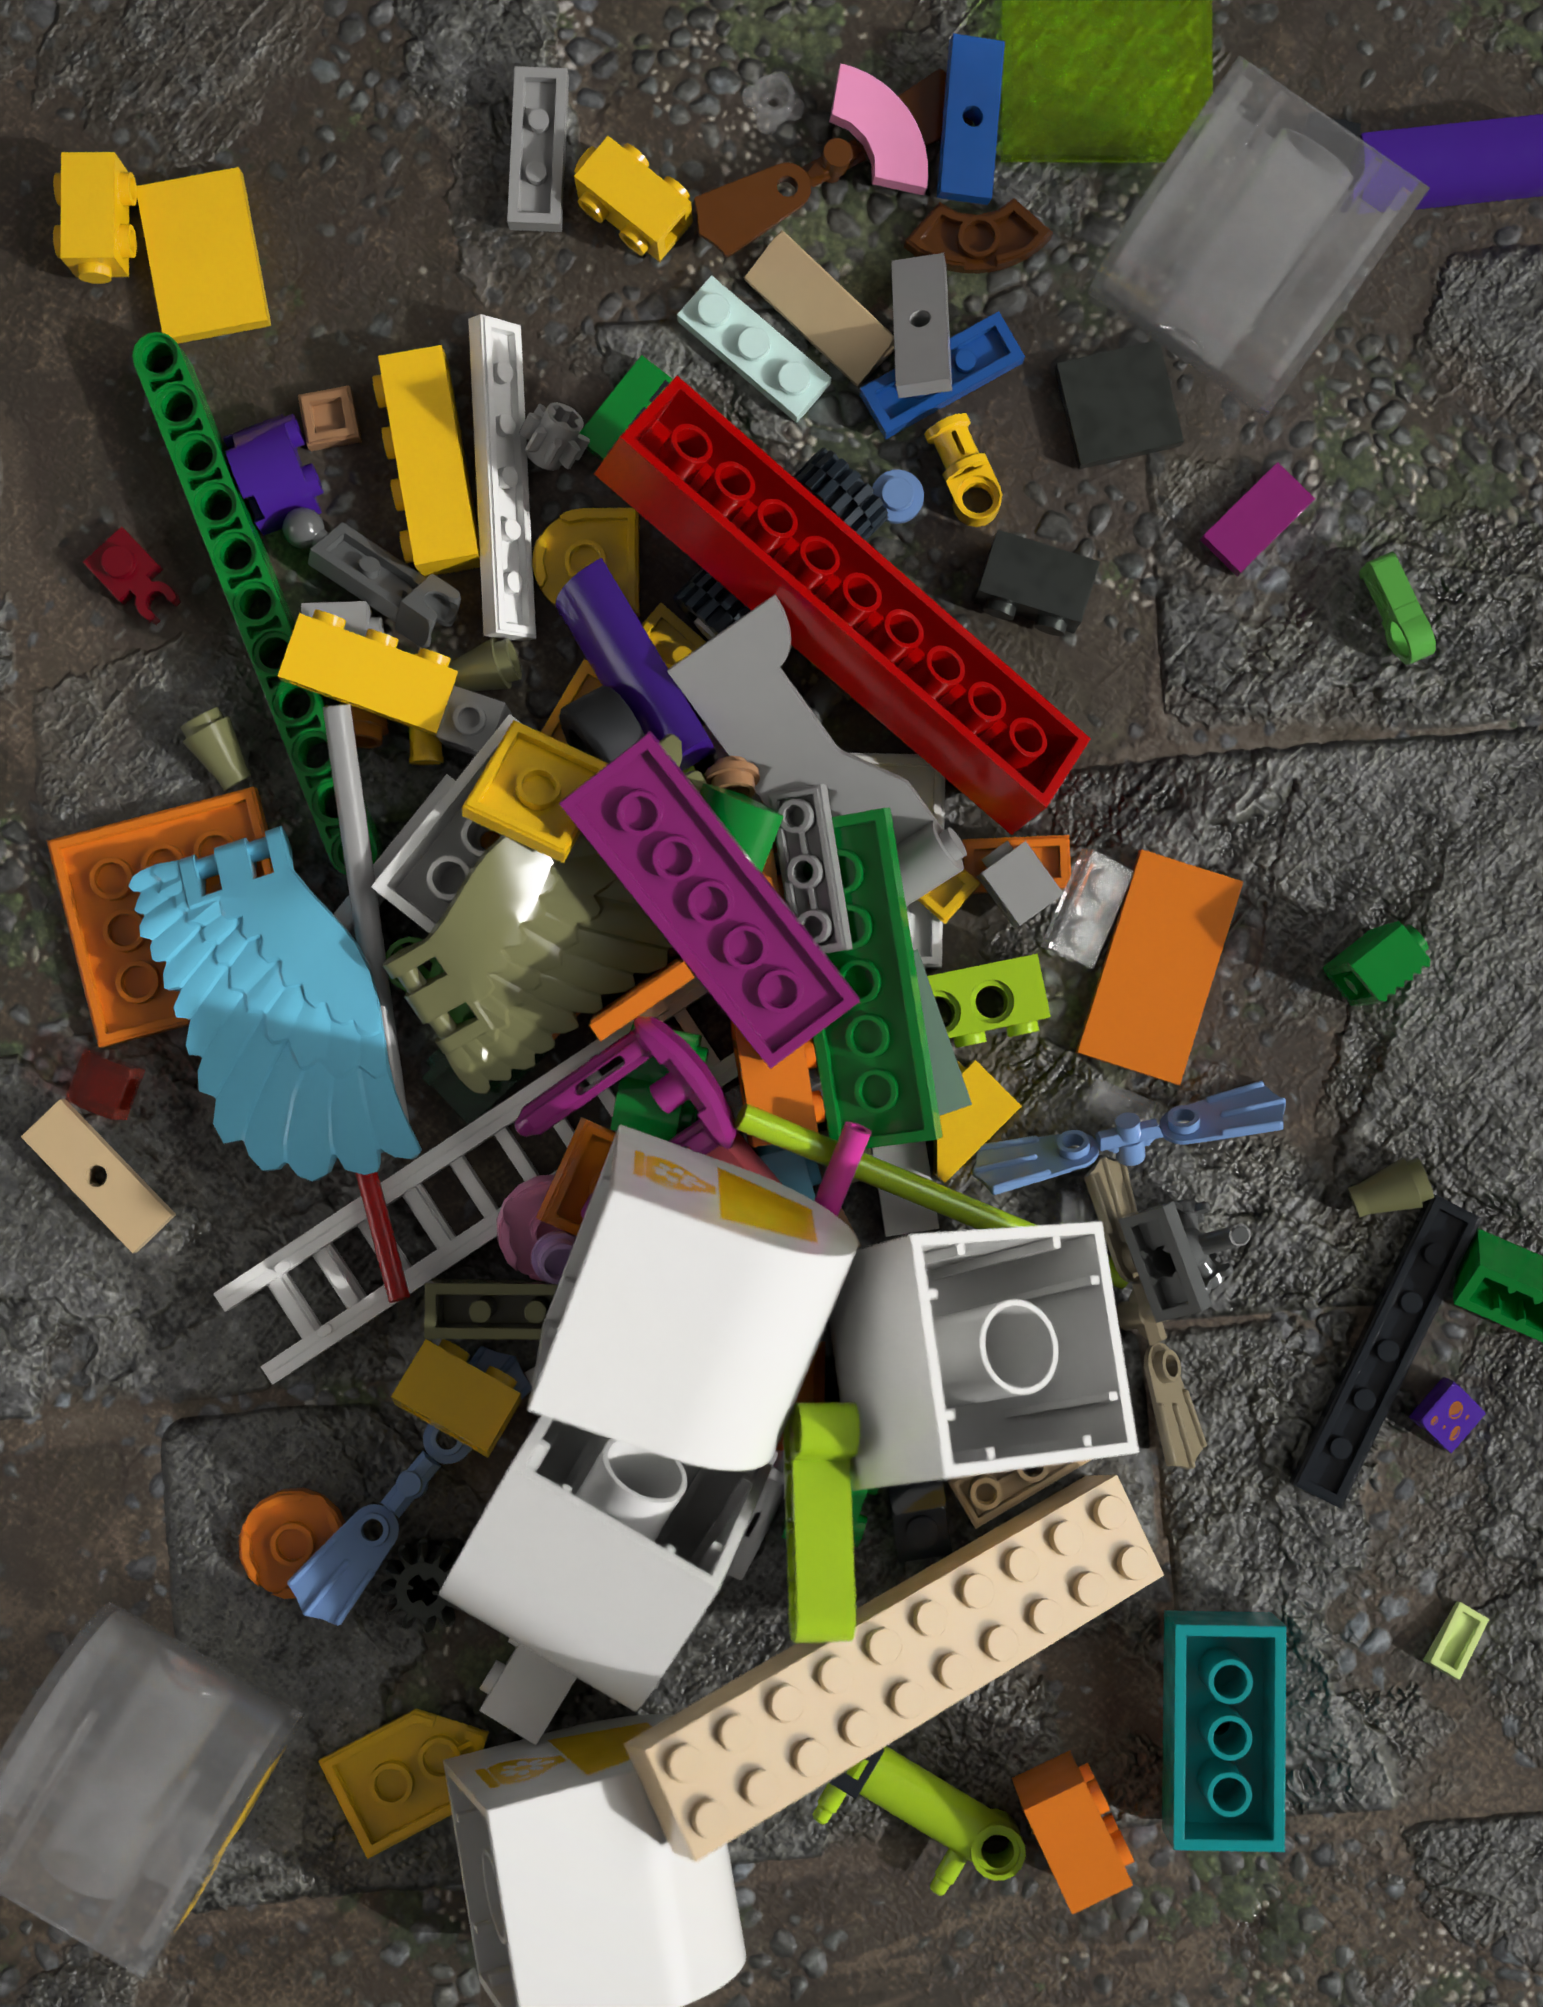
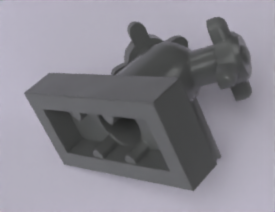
[1118,1199,1251,1323]

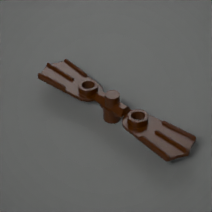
[694,68,973,258]

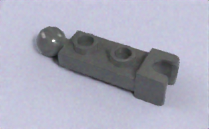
[282,507,461,648]

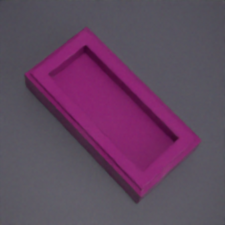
[1200,462,1315,577]

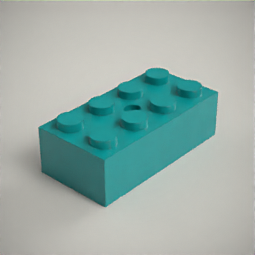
[1162,1610,1287,1852]

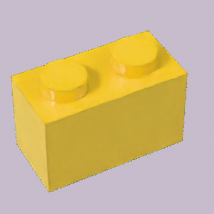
[391,1339,522,1458]

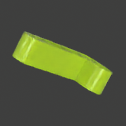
[783,1403,860,1643]

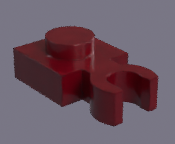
[83,526,181,625]

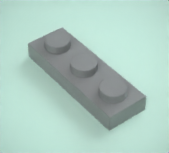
[507,66,569,232]

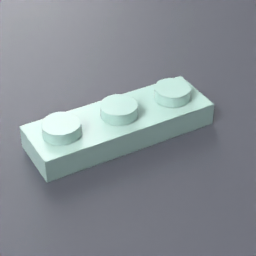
[677,275,832,423]

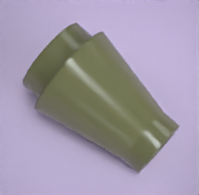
[448,637,522,695]
[180,707,252,791]
[1347,1157,1434,1218]

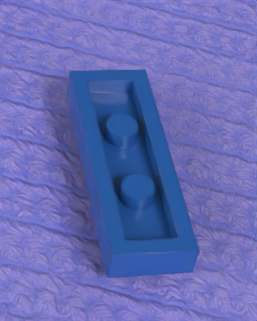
[859,311,1025,440]

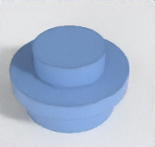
[872,469,924,524]

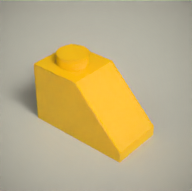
[933,1060,1022,1183]

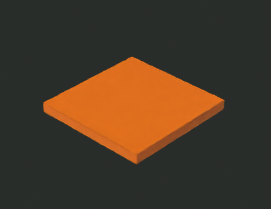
[47,787,274,1048]

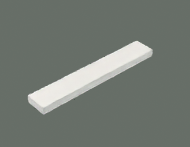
[468,314,536,642]

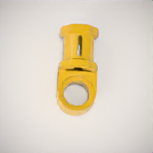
[924,413,1002,527]

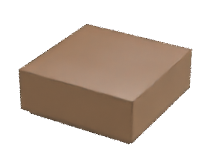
[298,385,362,452]

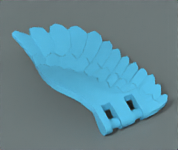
[128,826,422,1181]

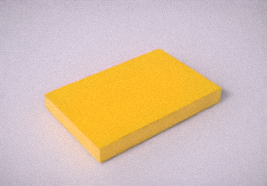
[136,167,271,344]

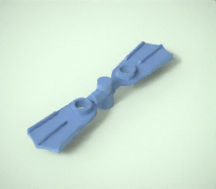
[972,1081,1286,1195]
[287,1346,532,1626]

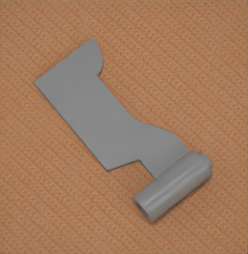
[667,594,967,907]

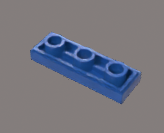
[936,33,1005,205]

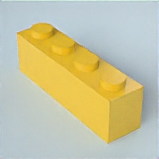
[373,345,480,577]

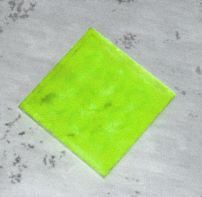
[1000,0,1213,163]

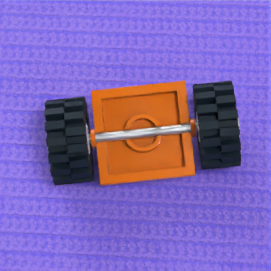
[673,448,888,640]

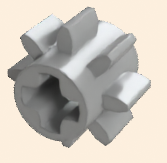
[519,402,590,470]

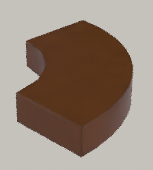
[904,198,1053,273]

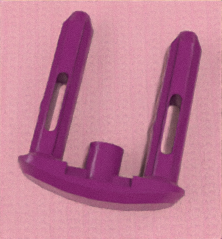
[515,1016,736,1218]

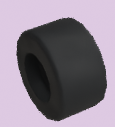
[559,686,645,764]

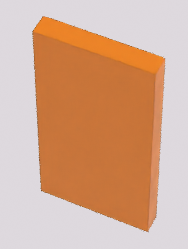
[1075,849,1243,1085]

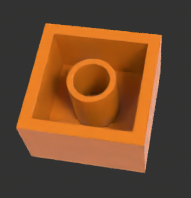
[1012,1750,1135,1915]

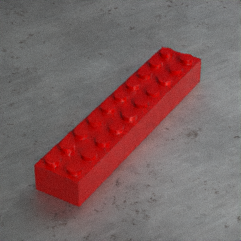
[594,375,1091,835]

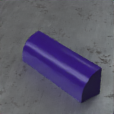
[1350,114,1543,216]
[555,557,716,772]

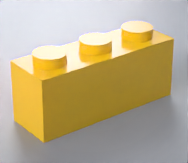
[278,609,458,736]

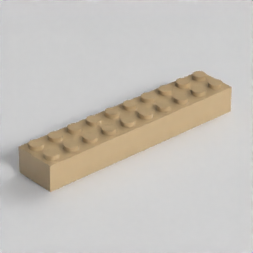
[624,1475,1164,1862]

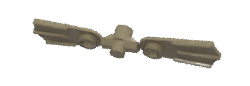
[1084,1156,1207,1470]

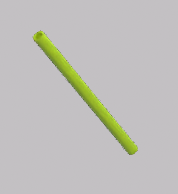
[735,1103,1129,1289]

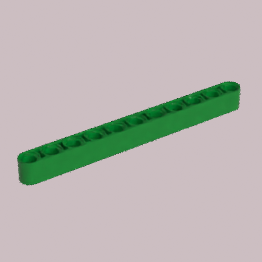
[132,332,385,876]

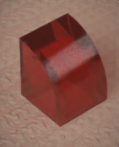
[65,1048,146,1120]

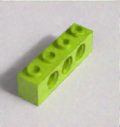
[927,954,1051,1048]

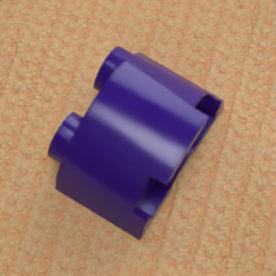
[223,414,324,536]

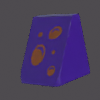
[1409,1377,1486,1454]

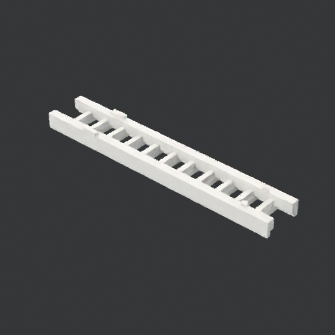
[213,975,738,1385]

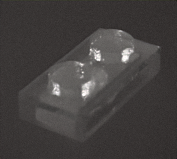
[1041,848,1134,969]

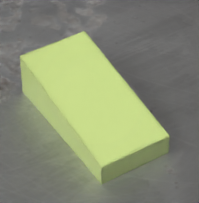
[1423,1601,1489,1680]

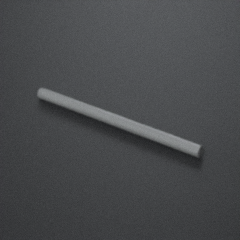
[323,704,409,1122]

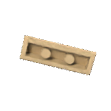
[745,230,894,388]

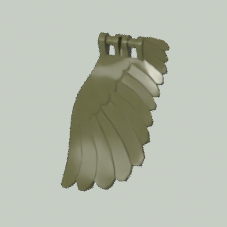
[382,734,707,1094]

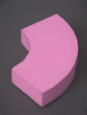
[829,63,928,195]

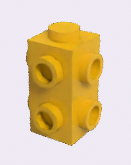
[574,136,693,262]
[53,152,137,284]

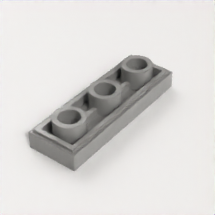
[891,253,952,398]
[768,784,853,953]

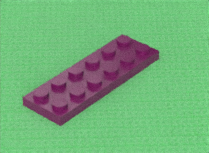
[559,731,860,1069]

